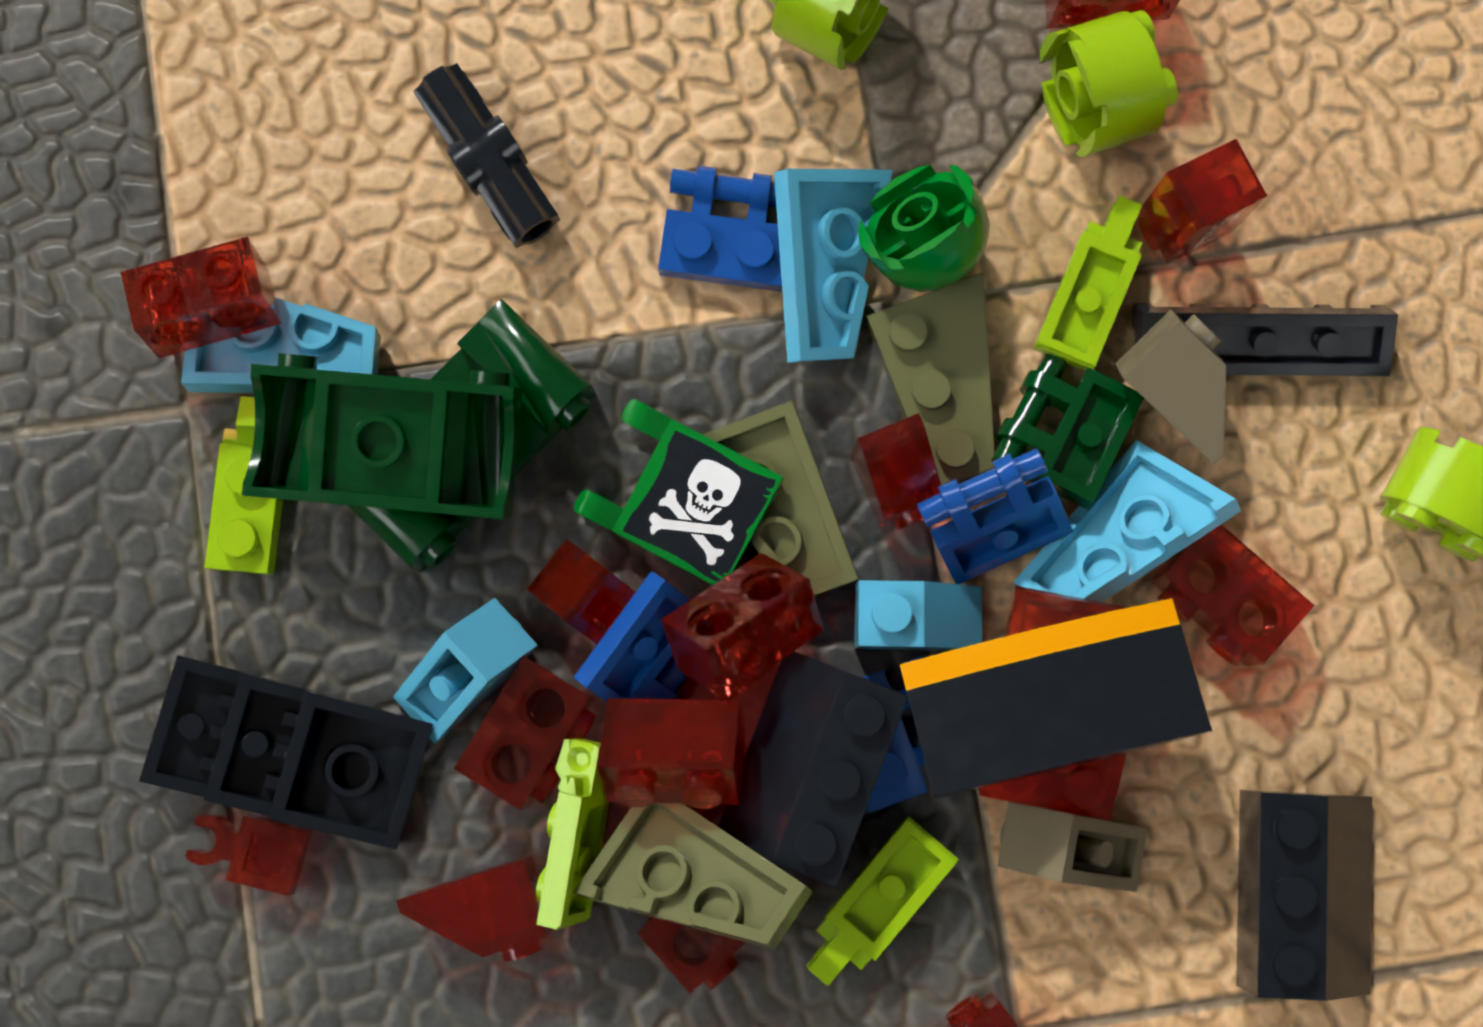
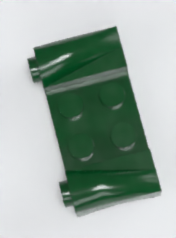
[347,299,596,572]
[242,353,522,519]

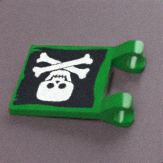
[574,399,784,591]

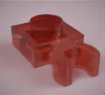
[185,814,312,896]

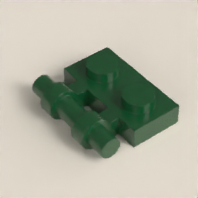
[991,353,1144,510]

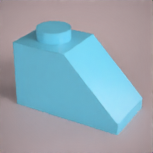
[854,580,982,650]
[393,598,537,744]

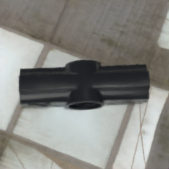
[413,63,560,248]

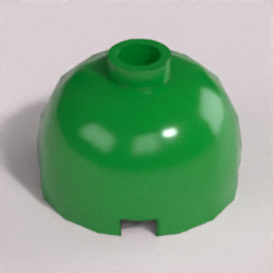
[858,164,990,292]

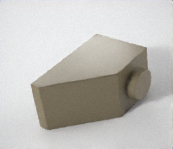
[1115,309,1226,464]
[997,801,1147,892]

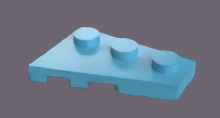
[774,168,893,363]
[181,266,381,393]
[1014,440,1241,622]

